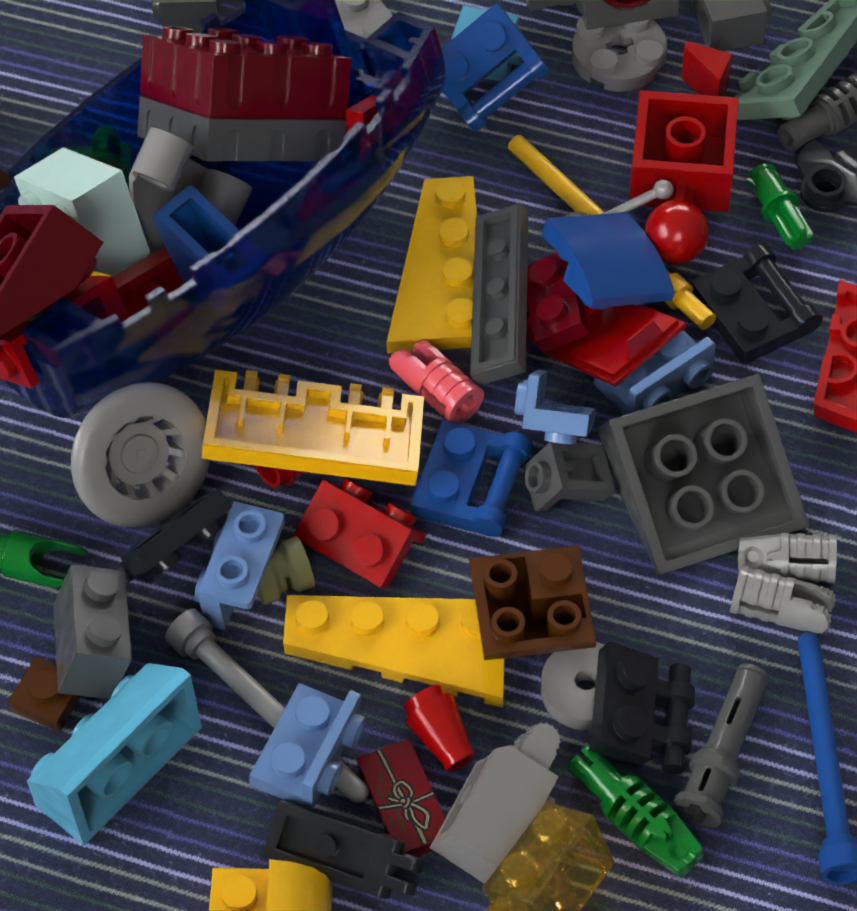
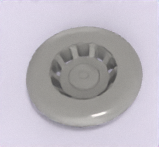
[71,382,210,528]

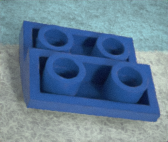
[541,212,675,310]

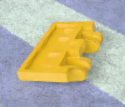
[201,369,424,486]

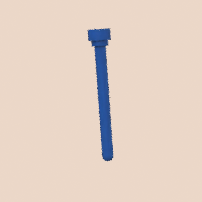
[798,632,857,885]

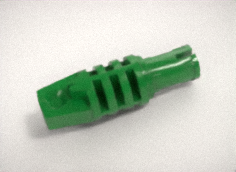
[568,745,705,878]

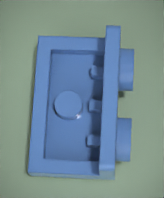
[515,370,596,444]
[195,501,285,630]

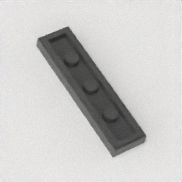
[470,203,529,386]

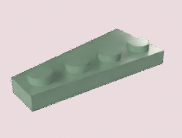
[722,0,857,121]

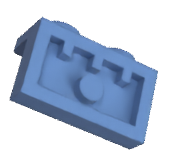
[594,330,716,415]
[249,683,367,809]

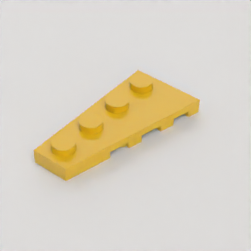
[386,176,477,354]
[283,595,505,708]

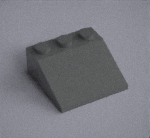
[597,373,810,575]

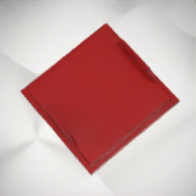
[545,304,687,387]

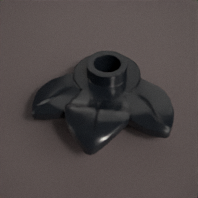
[797,140,857,212]

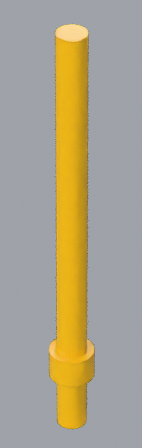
[508,135,716,330]

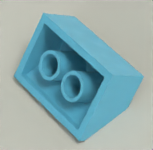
[27,663,202,846]

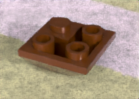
[469,546,596,660]

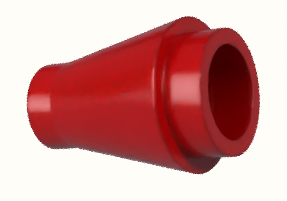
[403,684,477,773]

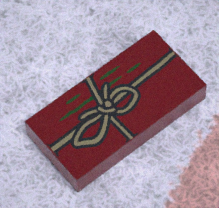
[357,738,445,857]

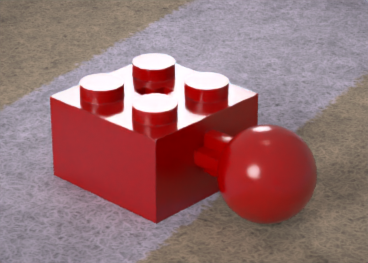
[630,90,739,264]

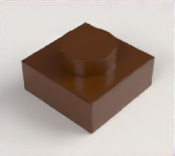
[8,657,81,732]

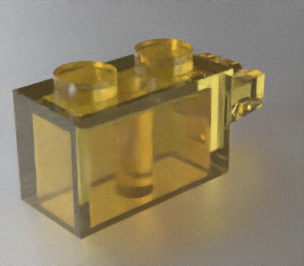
[482,802,615,911]

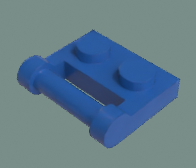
[422,3,551,133]
[410,420,533,537]

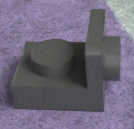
[524,442,616,512]

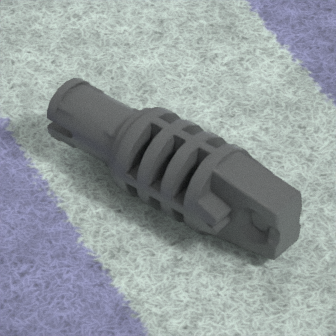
[777,72,857,152]

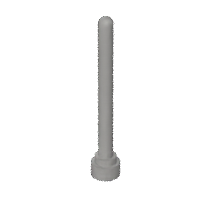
[165,608,369,803]

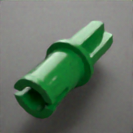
[747,163,813,251]

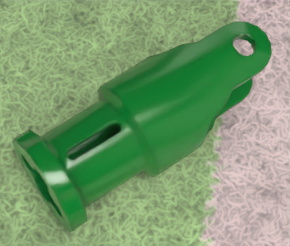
[0,530,88,589]

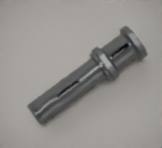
[672,663,769,828]

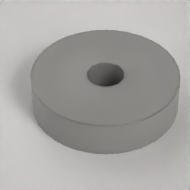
[541,642,604,730]

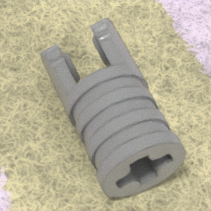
[729,565,836,634]

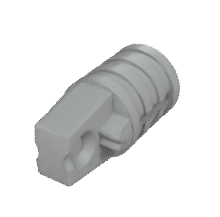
[738,533,837,584]

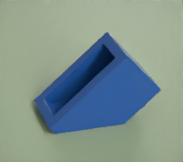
[153,184,266,314]

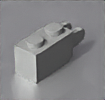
[430,722,562,886]

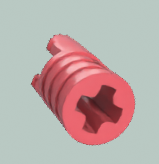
[388,340,484,424]

